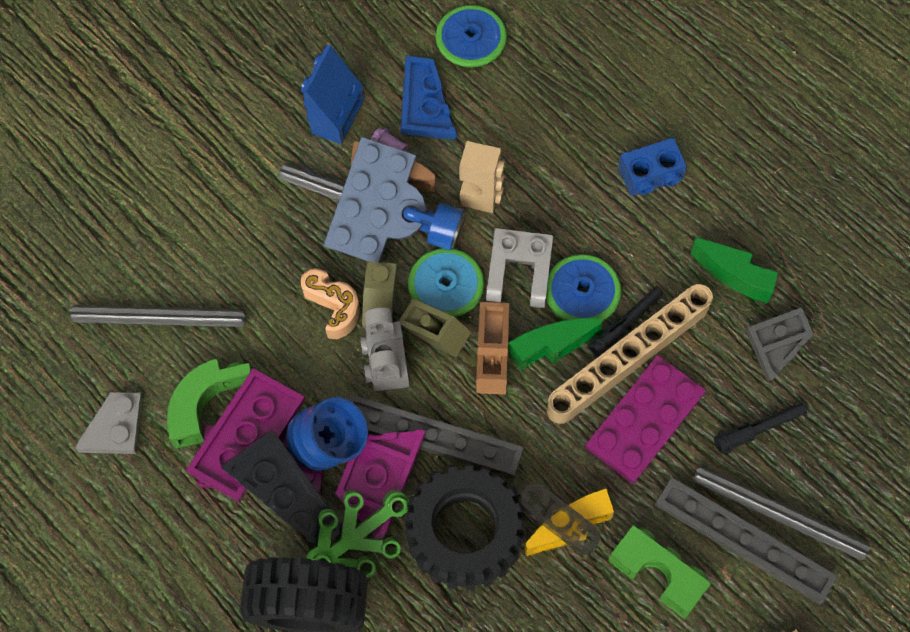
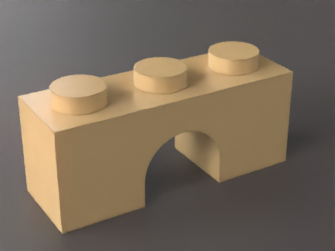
[459,141,505,213]

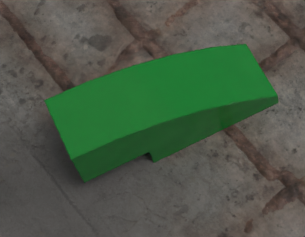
[690,237,778,304]
[508,318,603,371]

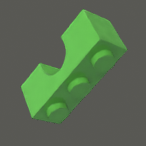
[608,525,711,619]

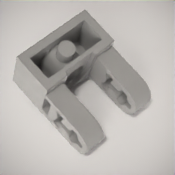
[486,228,553,308]
[360,308,409,392]

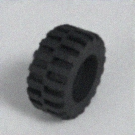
[405,463,526,590]
[239,557,368,632]

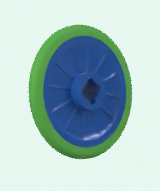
[436,5,507,67]
[546,254,621,321]

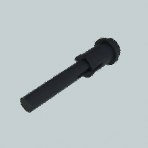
[588,287,662,358]
[714,403,807,454]

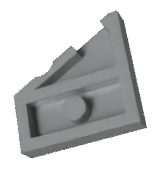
[76,392,143,454]

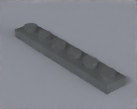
[348,394,524,478]
[655,477,837,605]

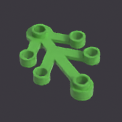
[306,489,409,578]

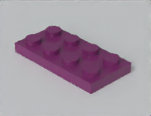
[585,355,706,485]
[186,368,306,503]

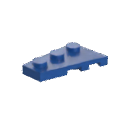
[400,56,457,140]

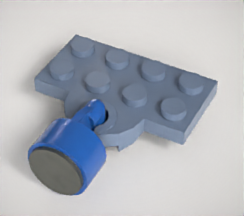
[323,137,466,262]

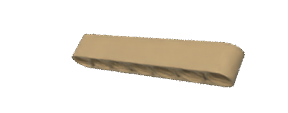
[547,284,713,424]

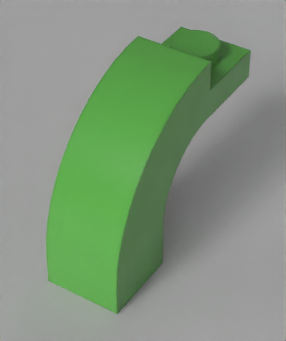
[167,359,252,449]

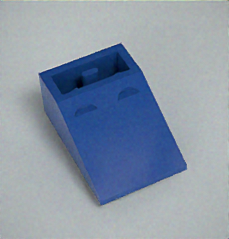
[301,44,364,145]

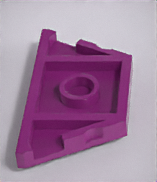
[335,429,427,539]

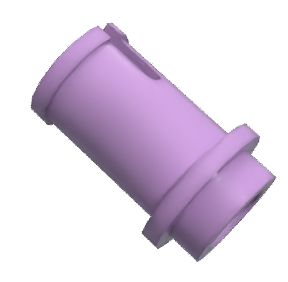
[371,127,408,152]

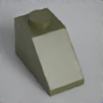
[362,261,398,329]
[398,299,472,357]

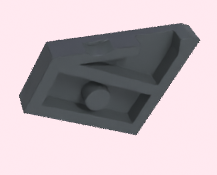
[745,307,814,382]

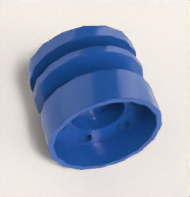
[286,397,368,472]

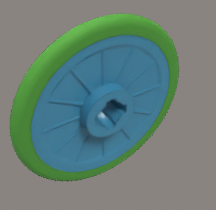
[408,248,484,318]

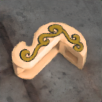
[301,268,360,339]

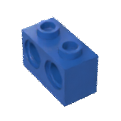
[618,138,687,196]

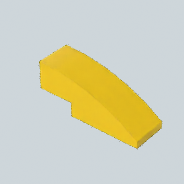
[525,489,614,556]

